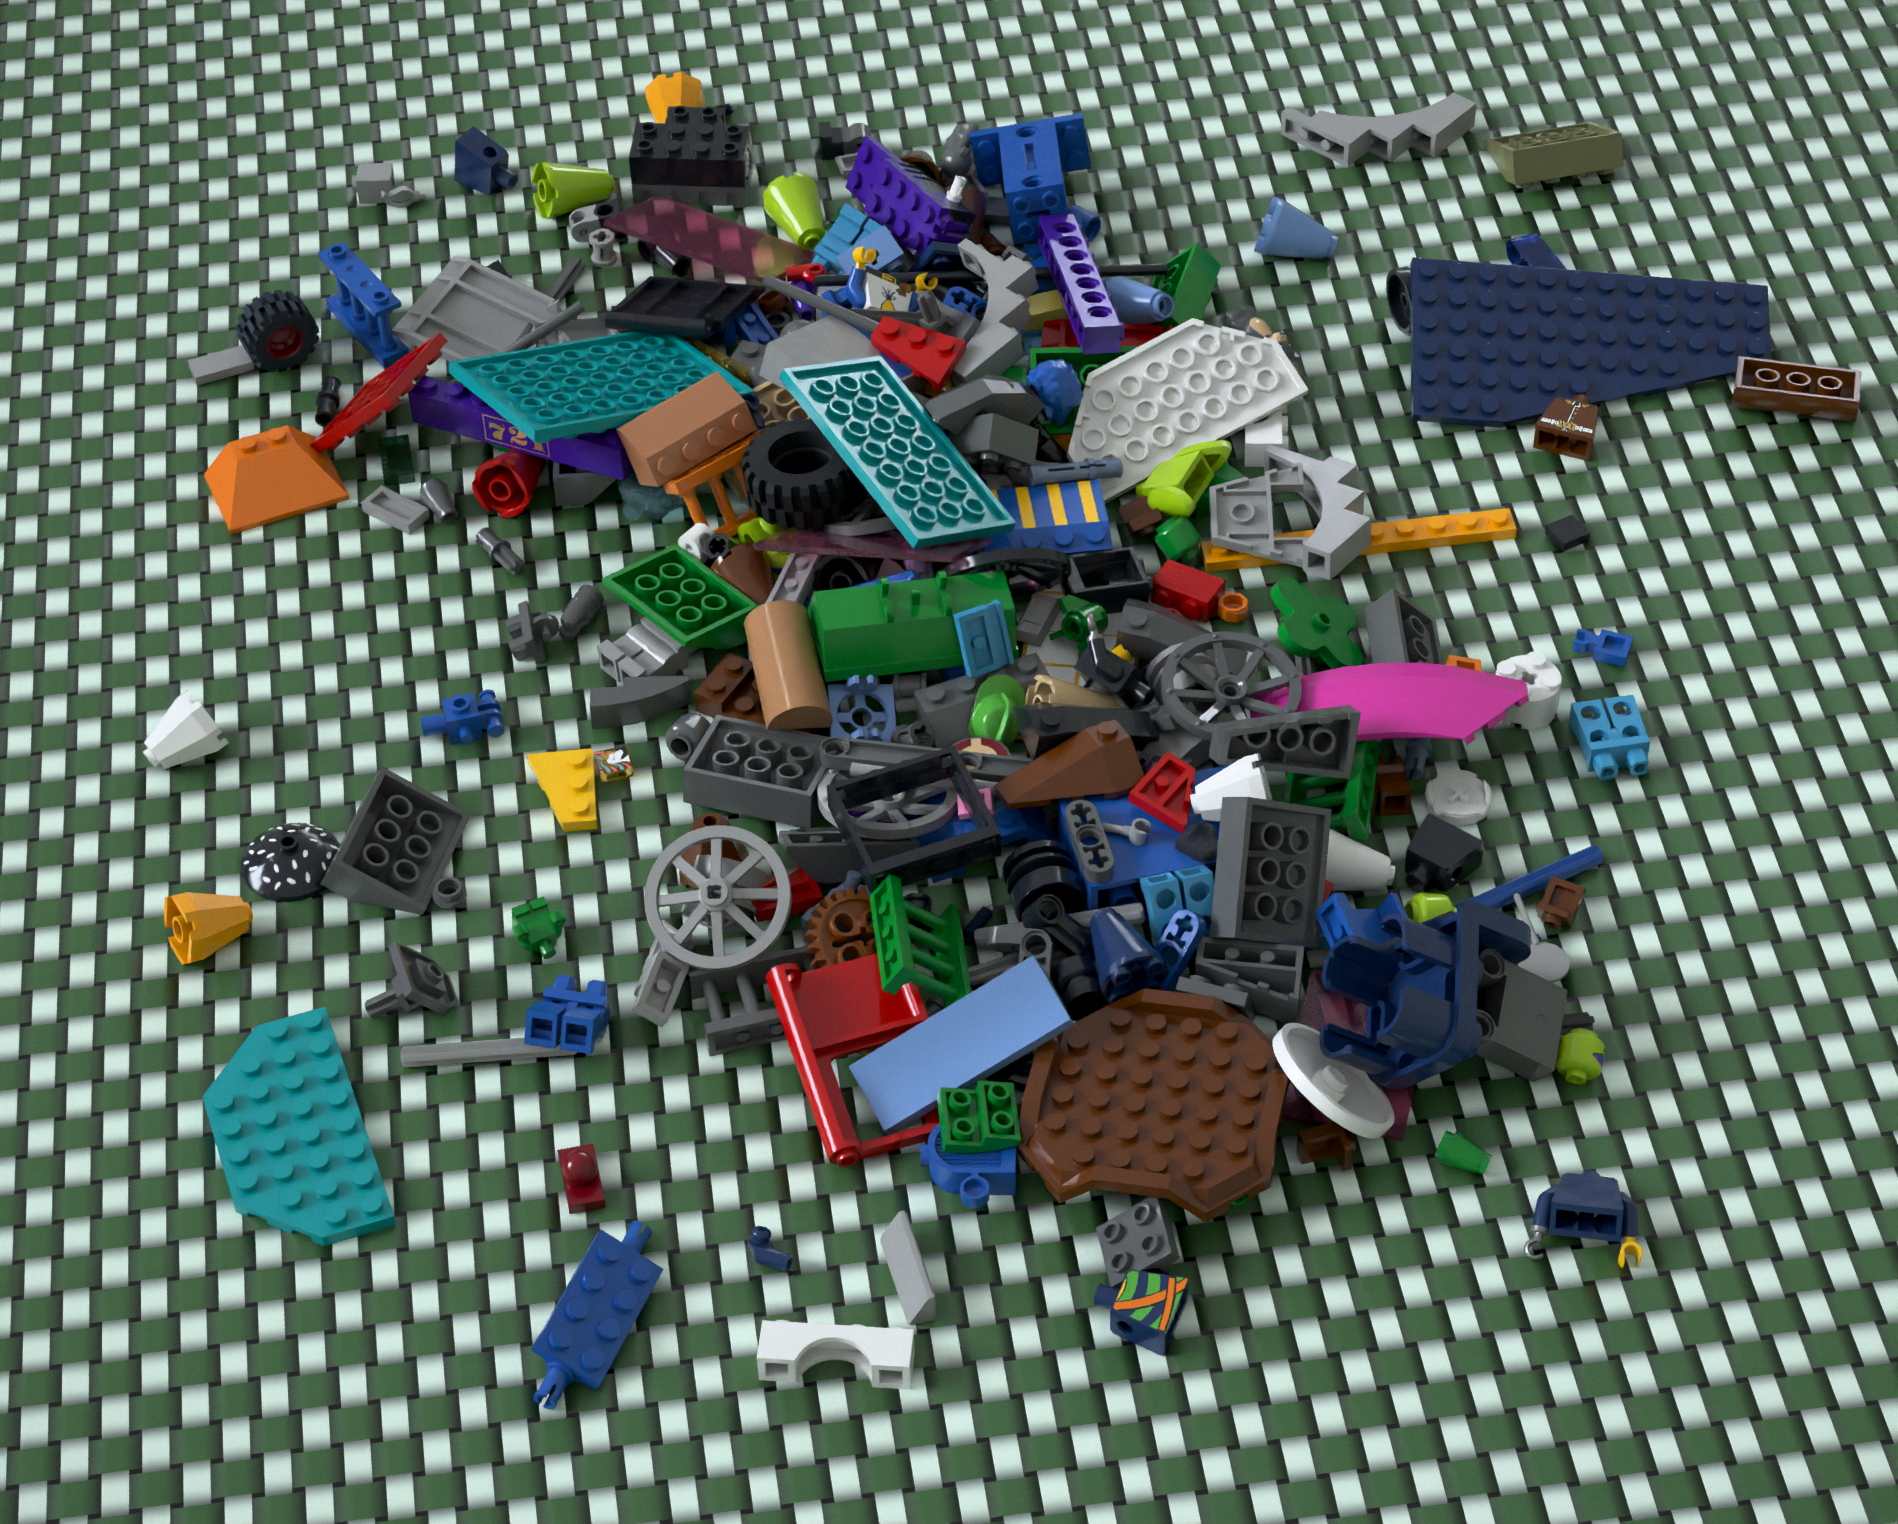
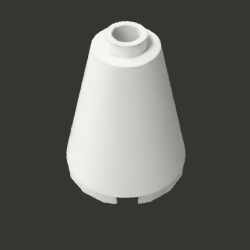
[1325,829,1395,891]

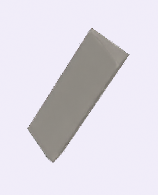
[880,1211,936,1325]

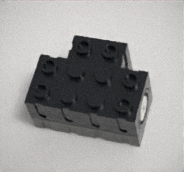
[629,106,753,207]

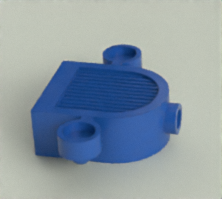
[920,1089,1016,1208]

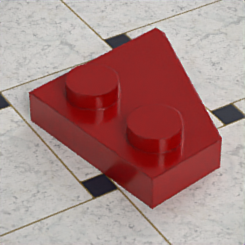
[1128,751,1196,834]
[749,864,823,923]

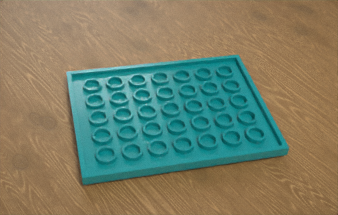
[449,331,755,443]

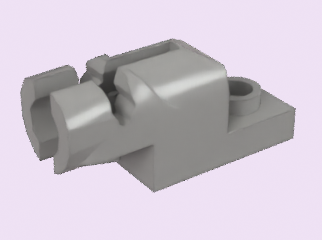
[631,933,690,1027]

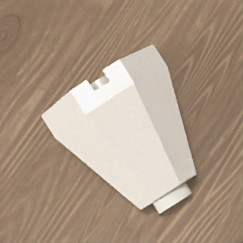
[143,690,229,769]
[1190,753,1272,821]

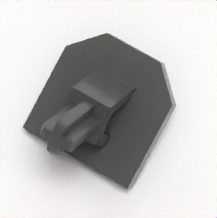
[917,290,981,344]
[364,941,458,1018]

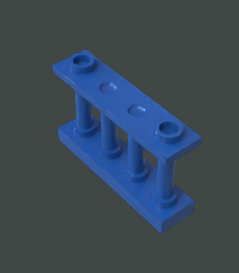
[317,241,409,369]

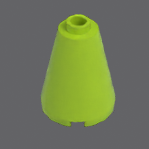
[532,162,615,219]
[763,172,825,251]

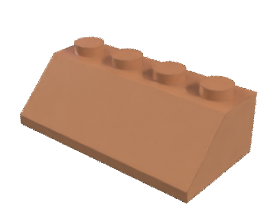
[616,372,757,487]

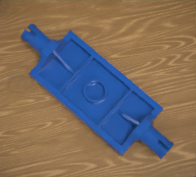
[531,1221,664,1410]

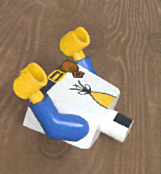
[845,246,938,312]

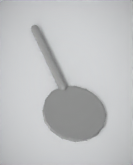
[1514,893,1570,983]

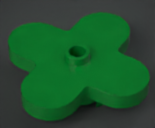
[1271,577,1364,669]

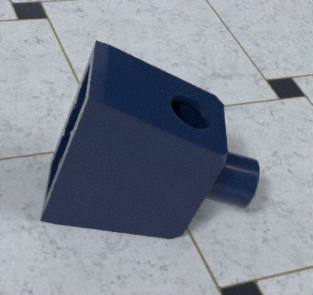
[454,126,518,195]

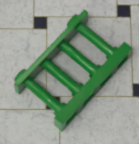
[1283,740,1380,841]
[869,873,971,1008]

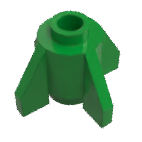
[1048,595,1108,656]

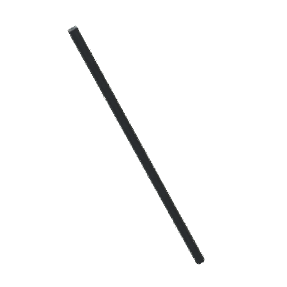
[814,263,1167,287]

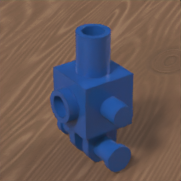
[420,689,504,745]

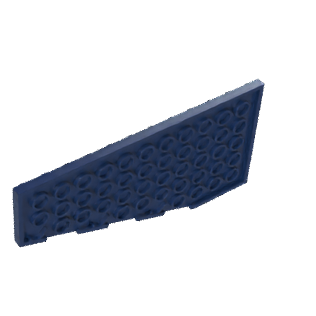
[1410,257,1771,428]

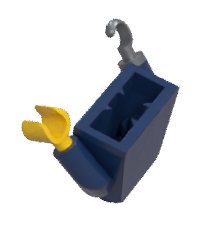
[1524,1170,1643,1268]

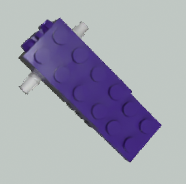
[845,135,976,259]

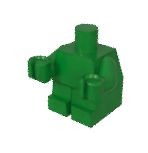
[512,896,566,959]

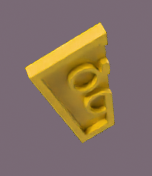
[527,748,598,832]

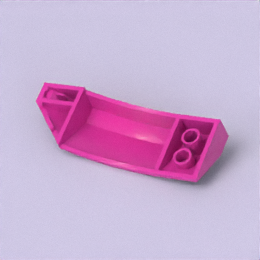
[1249,663,1529,745]

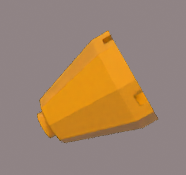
[645,72,705,123]
[164,892,253,965]

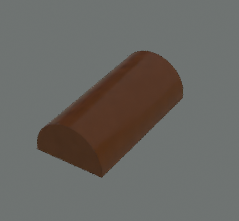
[1732,356,1862,422]

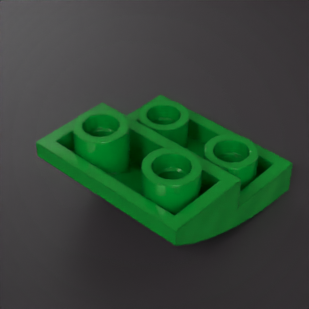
[937,1080,1021,1154]

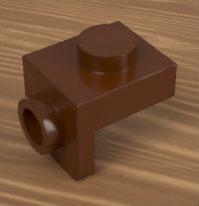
[1118,496,1162,537]
[1536,876,1586,929]
[1296,1121,1356,1170]

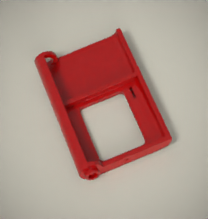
[766,953,940,1167]

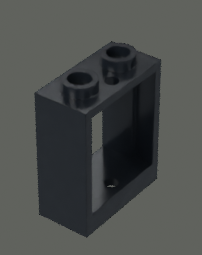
[1059,546,1153,614]

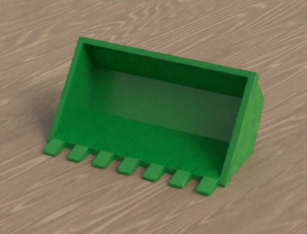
[807,570,1019,682]

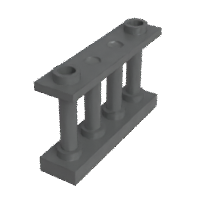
[688,945,822,1057]

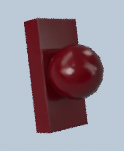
[557,1143,606,1214]

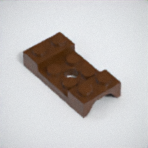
[694,652,841,734]

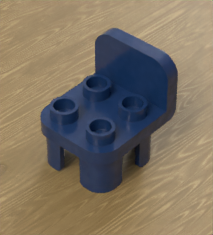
[1319,900,1531,1091]

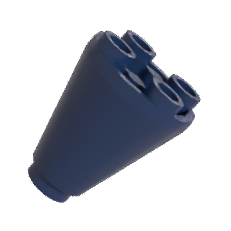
[1090,908,1168,1004]

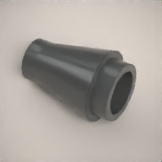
[420,478,458,524]

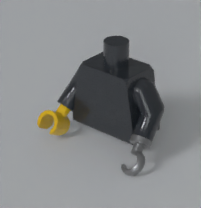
[1074,613,1155,709]

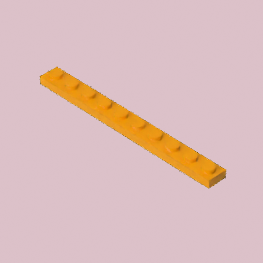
[1200,508,1517,572]

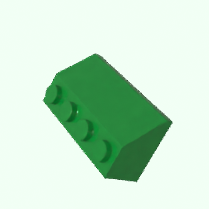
[1150,242,1221,330]

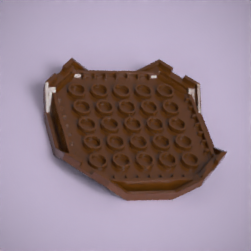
[1017,988,1292,1222]

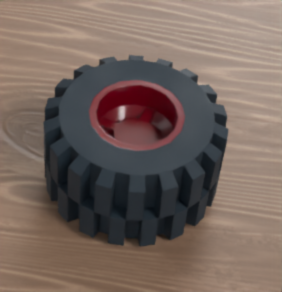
[236,290,319,372]

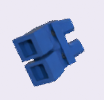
[524,975,611,1054]

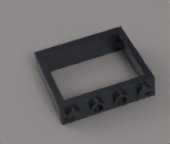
[827,745,1001,894]

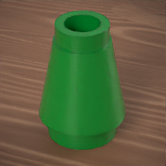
[1434,1130,1492,1175]

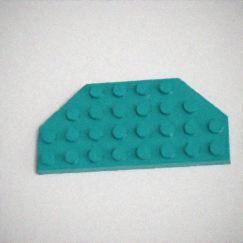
[202,1007,396,1246]

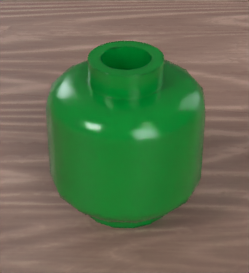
[1154,515,1202,563]

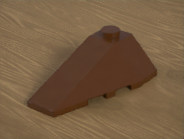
[994,719,1144,809]

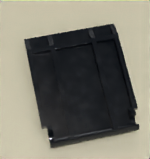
[605,276,766,338]

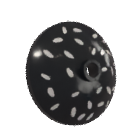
[241,823,340,902]

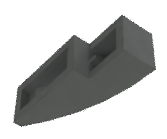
[590,675,691,729]

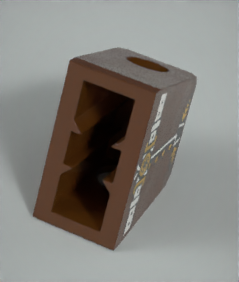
[1533,394,1599,462]

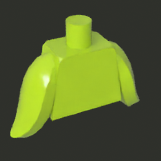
[1136,440,1232,519]

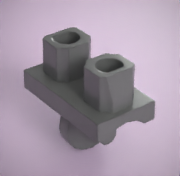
[506,600,559,663]

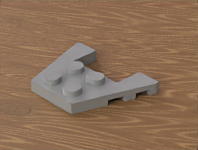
[1209,462,1307,567]

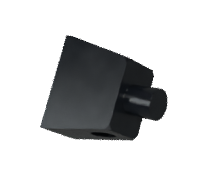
[1405,813,1484,892]

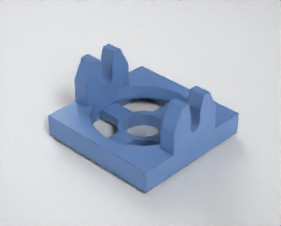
[826,675,896,743]

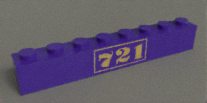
[408,375,634,481]

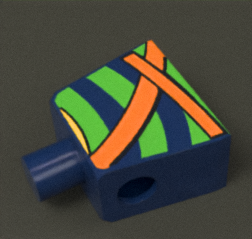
[1094,1270,1188,1356]

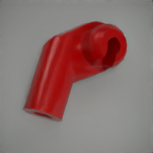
[785,263,827,283]

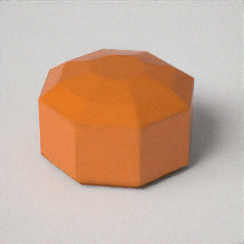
[1218,592,1249,623]

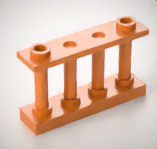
[663,428,765,537]

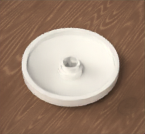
[1272,1023,1395,1139]

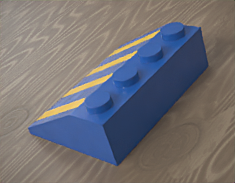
[980,480,1113,575]

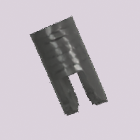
[559,585,605,641]

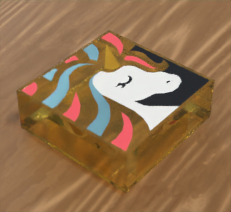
[594,745,634,783]

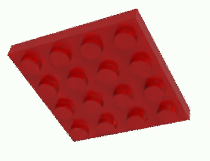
[310,332,448,453]

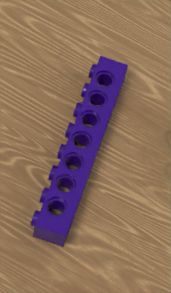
[1038,214,1125,355]

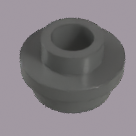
[432,877,467,909]

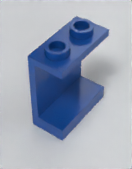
[1315,893,1409,948]

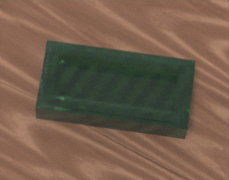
[378,434,415,486]

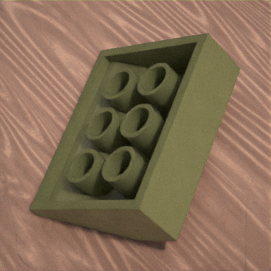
[1484,122,1624,188]

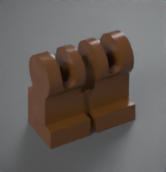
[1339,755,1412,817]

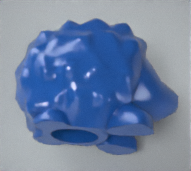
[1026,359,1084,425]

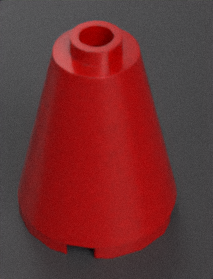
[472,450,546,518]

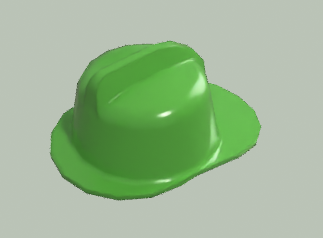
[969,674,1026,748]

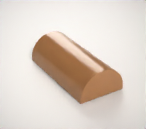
[744,600,833,730]

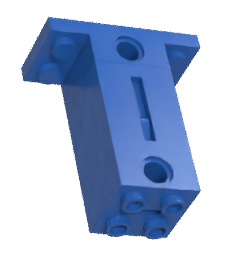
[969,113,1091,244]

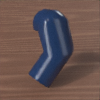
[748,1226,793,1273]

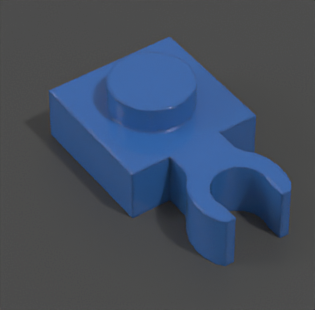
[1572,629,1634,667]

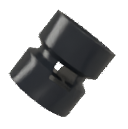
[1051,955,1109,1021]

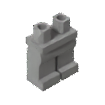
[597,617,698,686]

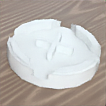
[1424,769,1493,826]

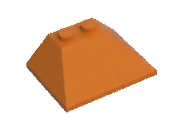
[204,425,349,535]

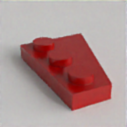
[870,316,967,392]

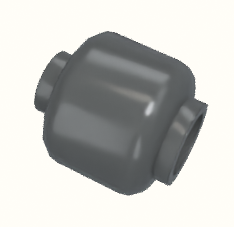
[665,713,711,762]

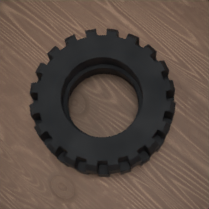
[742,417,865,530]

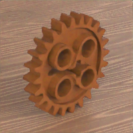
[804,887,916,967]

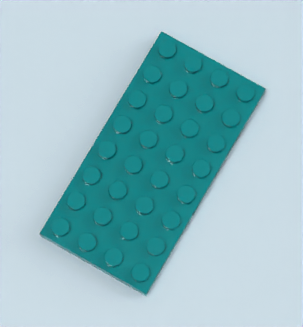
[779,356,1016,549]

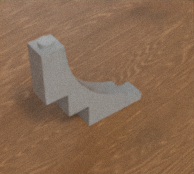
[1281,93,1477,167]

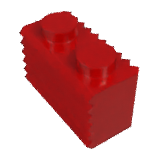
[1151,559,1226,623]

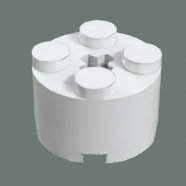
[1495,651,1562,730]

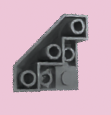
[924,374,1045,435]

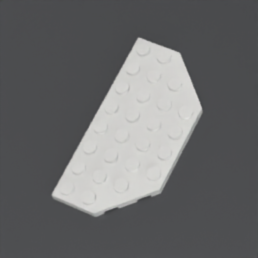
[1066,318,1309,504]

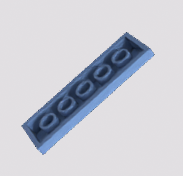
[848,956,1074,1135]

